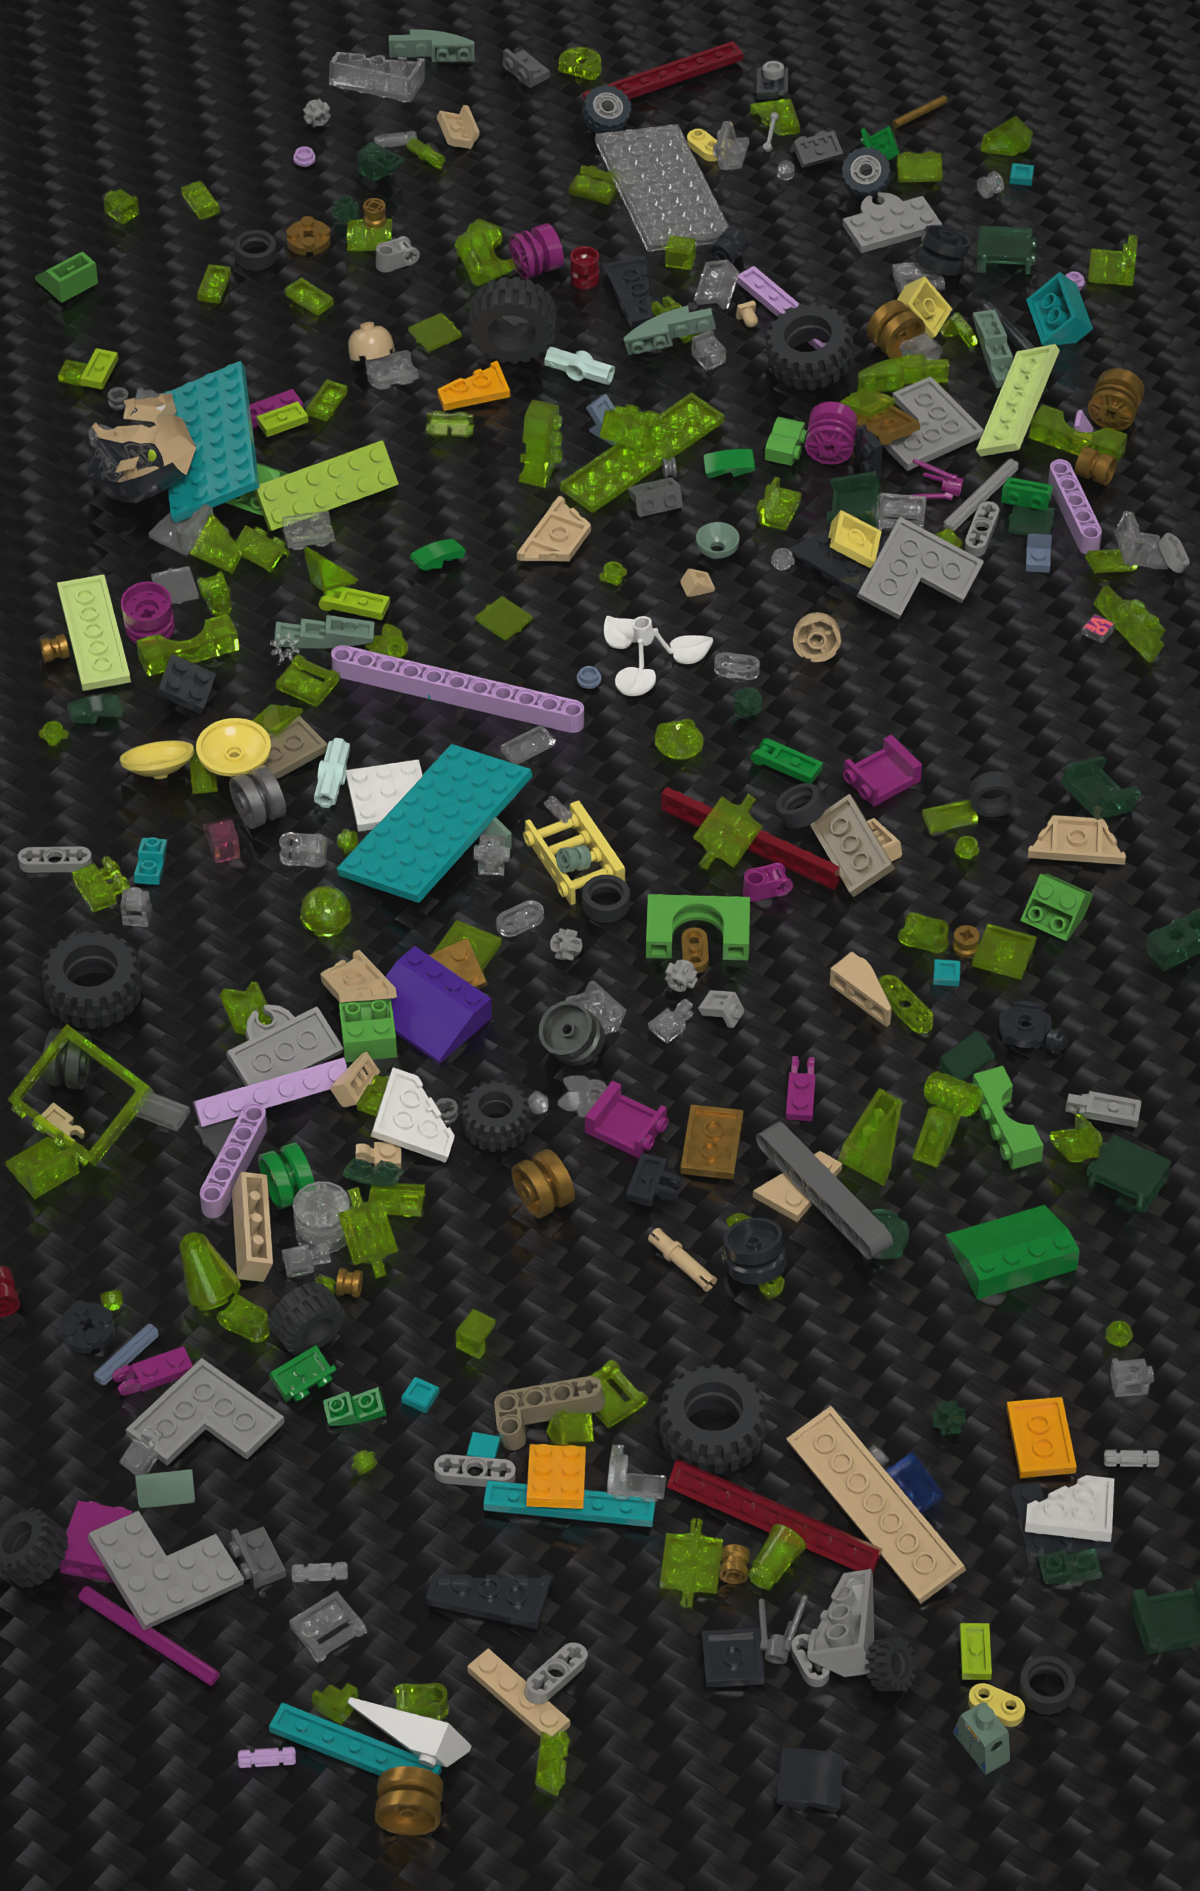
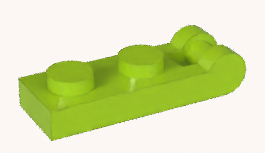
[319,584,390,620]

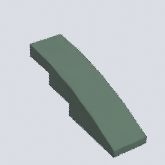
[973,309,1013,388]
[274,615,374,648]

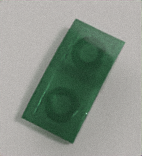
[67,695,124,724]
[342,1158,405,1186]
[1038,1548,1103,1584]

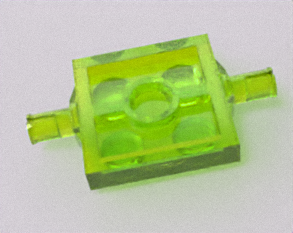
[693,794,763,869]
[337,1187,398,1278]
[660,1518,723,1607]

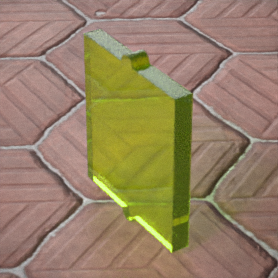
[408,313,462,352]
[840,387,896,417]
[475,596,533,641]
[252,704,303,735]

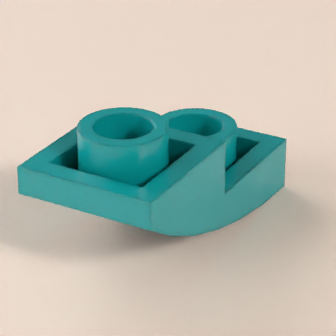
[134,837,167,885]

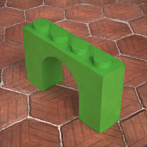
[646,894,750,960]

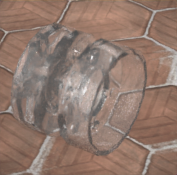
[293,1182,352,1254]

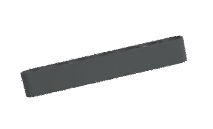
[756,1122,893,1259]

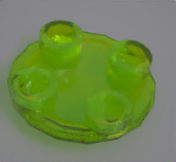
[655,719,704,759]

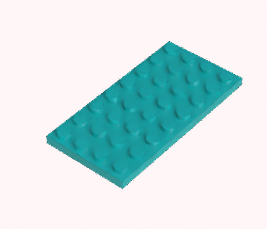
[164,361,260,523]
[337,744,533,903]

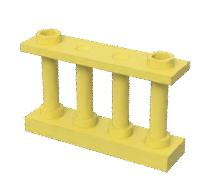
[523,800,625,905]

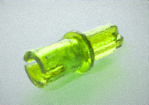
[406,138,445,169]

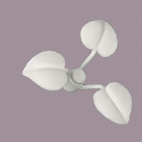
[604,616,713,696]

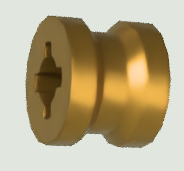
[953,925,980,958]
[336,1268,363,1298]

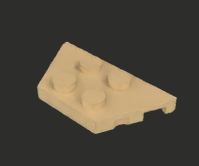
[517,496,591,561]
[1028,815,1126,865]
[320,950,397,1003]

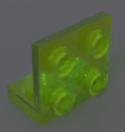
[1088,235,1138,286]
[600,404,666,450]
[6,1137,79,1199]

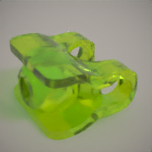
[458,228,516,286]

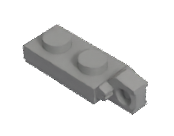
[1066,1091,1141,1127]

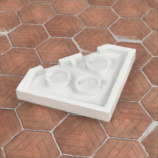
[346,760,422,832]
[371,1068,454,1162]
[1025,1475,1114,1542]

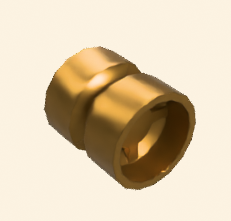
[1075,446,1117,486]

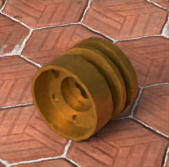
[1088,368,1145,431]

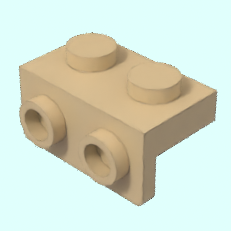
[437,105,479,149]

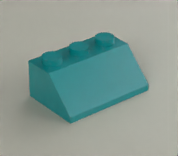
[1026,272,1093,346]

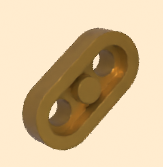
[681,928,709,973]

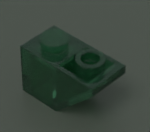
[357,142,405,182]

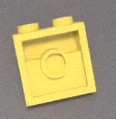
[828,510,882,568]

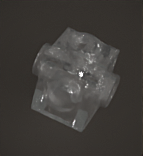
[474,835,510,875]

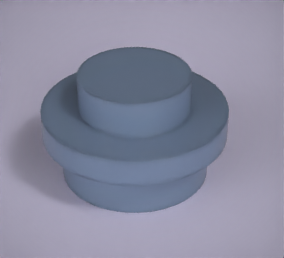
[577,666,601,689]

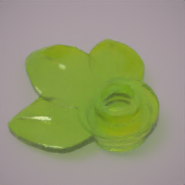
[365,624,408,658]

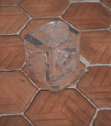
[692,330,726,370]
[120,887,152,927]
[1110,1358,1154,1397]

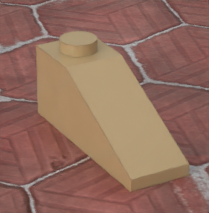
[830,952,891,1027]

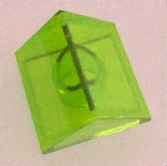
[304,546,358,592]

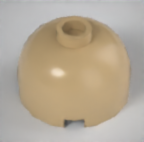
[348,322,395,361]
[793,612,841,662]

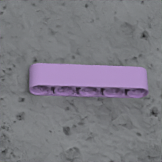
[1048,459,1102,555]
[200,1103,267,1218]

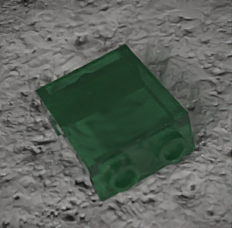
[976,226,1036,274]
[827,471,881,528]
[1060,756,1141,820]
[1086,1135,1171,1213]
[1131,1580,1200,1655]

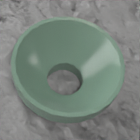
[696,522,739,559]

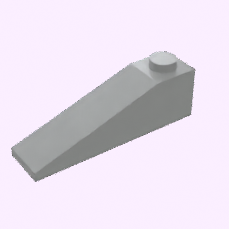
[807,1569,874,1677]

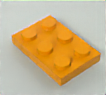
[1006,1397,1077,1478]
[526,1444,586,1509]

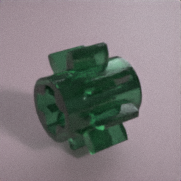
[332,196,359,224]
[733,687,763,718]
[931,1400,967,1435]

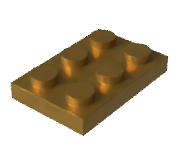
[855,401,920,445]
[681,1105,743,1180]

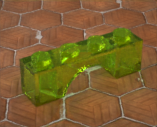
[1029,404,1127,463]
[136,614,239,676]

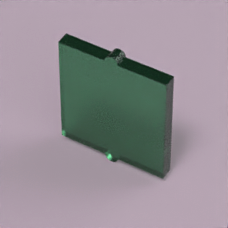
[1008,505,1055,535]

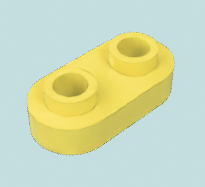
[687,129,723,161]
[968,1683,1025,1727]

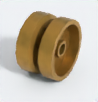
[867,300,925,360]
[512,1149,575,1218]
[375,1766,443,1836]

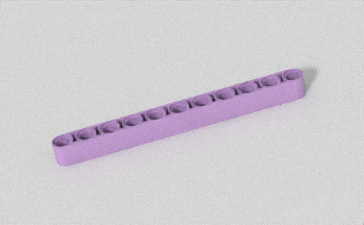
[331,645,584,733]

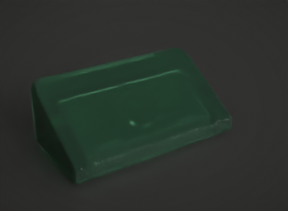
[939,1031,995,1084]

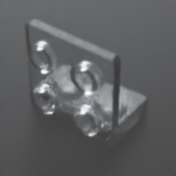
[149,504,214,555]
[1114,511,1169,570]
[607,1445,666,1502]

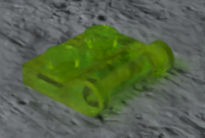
[276,654,340,707]
[590,1360,648,1428]

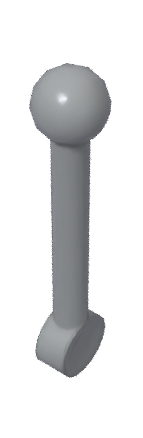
[763,112,779,152]

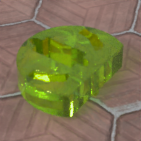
[559,47,601,80]

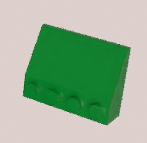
[946,1205,1080,1300]

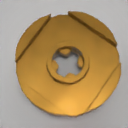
[286,216,331,255]

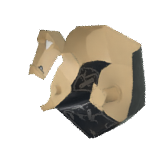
[85,393,196,503]

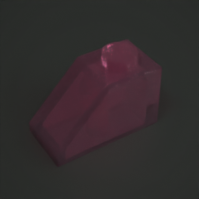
[203,818,240,863]

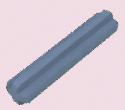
[94,1324,159,1385]

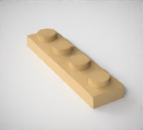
[467,1649,570,1744]

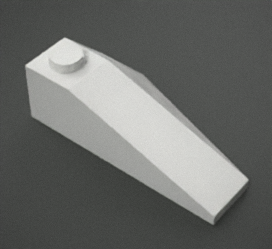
[348,1697,471,1768]

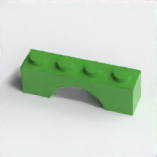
[970,1066,1043,1169]

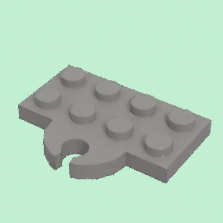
[843,192,942,253]
[226,1005,344,1086]

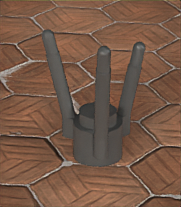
[759,1595,808,1664]

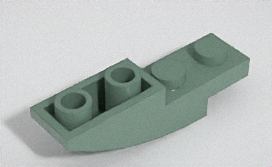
[389,29,475,62]
[624,306,716,355]

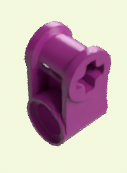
[742,862,793,902]

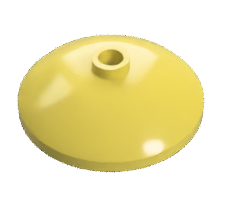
[196,718,271,776]
[120,741,194,779]

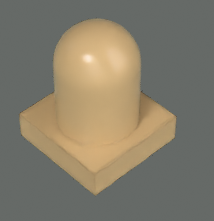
[736,301,758,328]

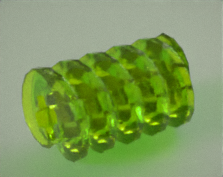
[924,1071,983,1117]

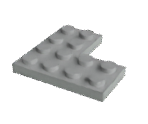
[882,376,984,471]
[857,517,984,619]
[126,1358,284,1466]
[87,1511,244,1630]

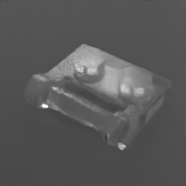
[892,262,945,294]
[876,493,927,530]
[289,1591,367,1663]

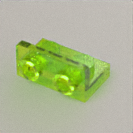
[896,151,943,182]
[757,477,801,531]

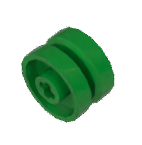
[258,1142,316,1210]

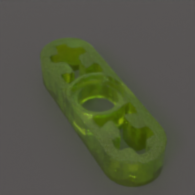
[878,975,933,1033]

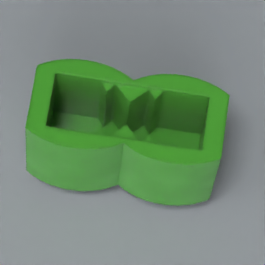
[765,417,807,466]

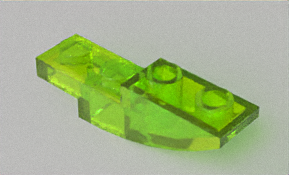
[857,354,949,393]

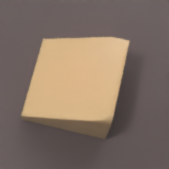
[680,569,715,597]

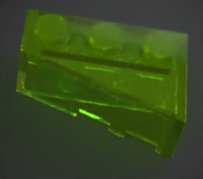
[519,400,562,487]
[838,1088,902,1186]

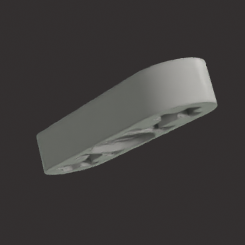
[965,502,999,557]
[18,847,92,873]
[434,1454,516,1487]
[524,1643,588,1704]

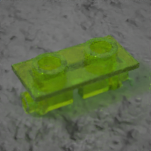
[426,411,474,437]
[190,749,218,794]
[535,1731,570,1796]

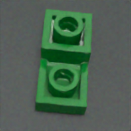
[704,449,756,479]
[410,539,466,571]
[323,1387,387,1426]

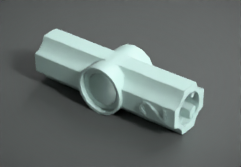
[545,346,615,385]
[314,738,350,808]

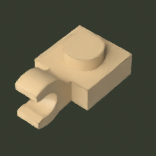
[356,1142,401,1170]

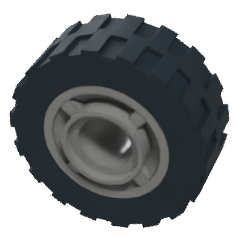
[582,85,631,135]
[842,147,891,199]

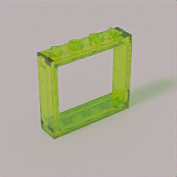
[8,1024,153,1166]

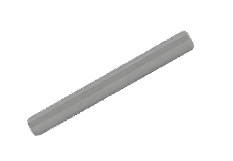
[943,459,1018,532]

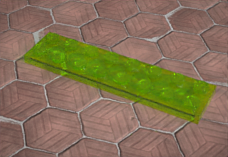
[560,393,724,513]

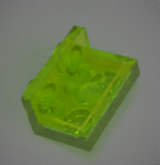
[231,525,290,572]
[219,982,272,1034]
[1050,1114,1102,1162]

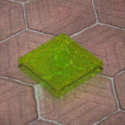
[432,920,502,971]
[972,924,1037,980]

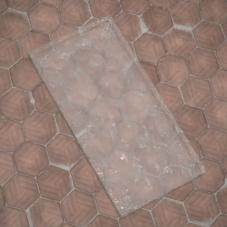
[595,124,729,252]

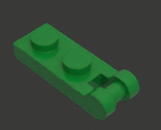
[751,738,823,784]

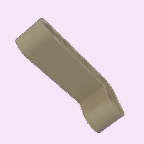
[494,1376,606,1450]

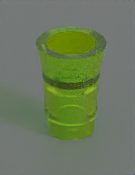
[747,1524,806,1590]

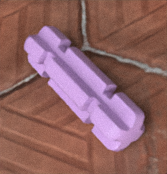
[238,1747,296,1768]

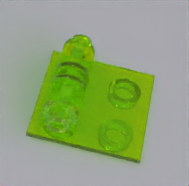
[347,219,392,251]

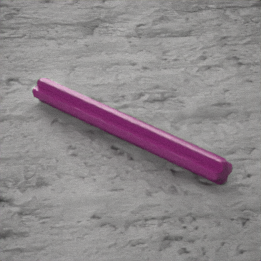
[78,1586,220,1685]

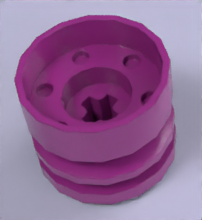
[509,223,564,280]
[805,402,857,464]
[121,582,175,647]

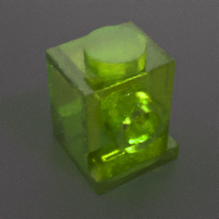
[104,189,139,225]

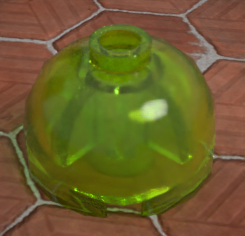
[301,886,352,936]

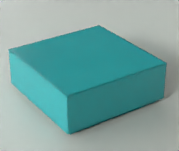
[1010,163,1034,186]
[933,959,960,986]
[401,1377,439,1413]
[467,1432,500,1459]

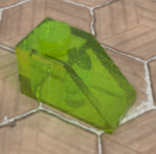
[980,116,1033,156]
[912,1106,961,1167]

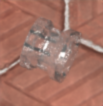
[977,171,1004,199]

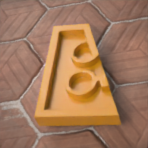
[437,361,510,411]

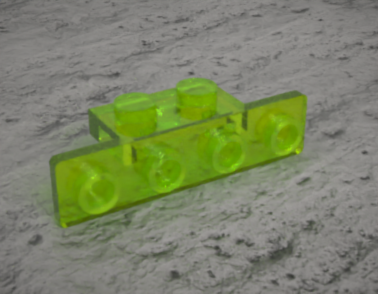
[1094,586,1166,662]

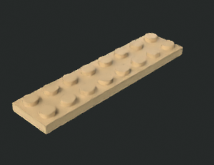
[786,1406,966,1604]

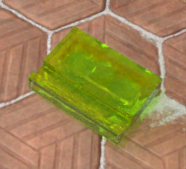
[368,1182,425,1217]

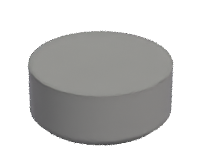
[763,61,784,80]

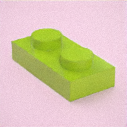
[80,348,118,389]
[256,401,308,437]
[960,1623,992,1680]

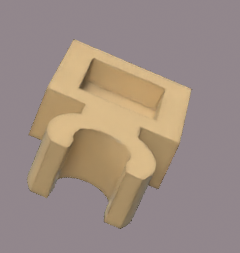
[36,1103,85,1148]

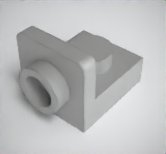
[698,990,744,1028]

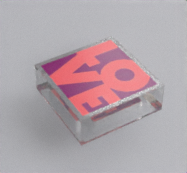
[1082,614,1115,643]

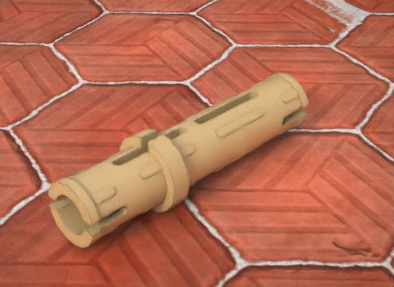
[648,1228,717,1291]

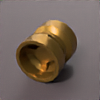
[363,198,386,230]
[40,634,70,663]
[719,1544,750,1584]

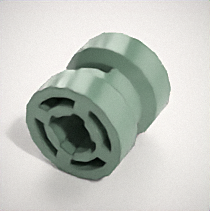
[556,845,591,873]

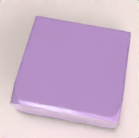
[1073,410,1093,445]

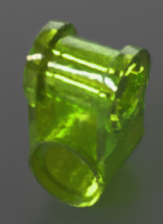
[197,571,232,616]
[898,913,949,953]
[217,1295,270,1343]
[393,1683,450,1720]

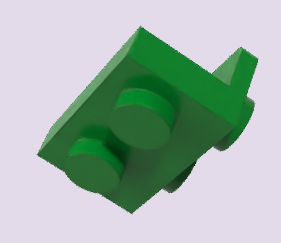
[860,126,900,161]
[1001,477,1053,511]
[269,1345,337,1403]

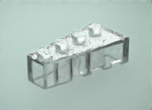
[329,52,425,102]

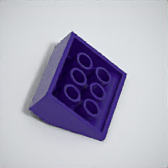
[386,946,492,1064]

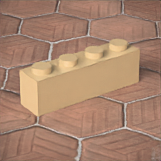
[232,1172,273,1282]

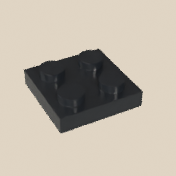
[156,654,216,714]
[702,1628,765,1687]

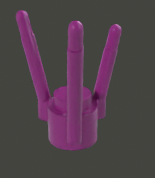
[910,459,963,500]

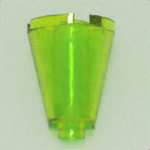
[179,1232,241,1310]

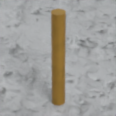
[892,95,948,128]

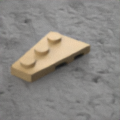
[753,1151,842,1222]

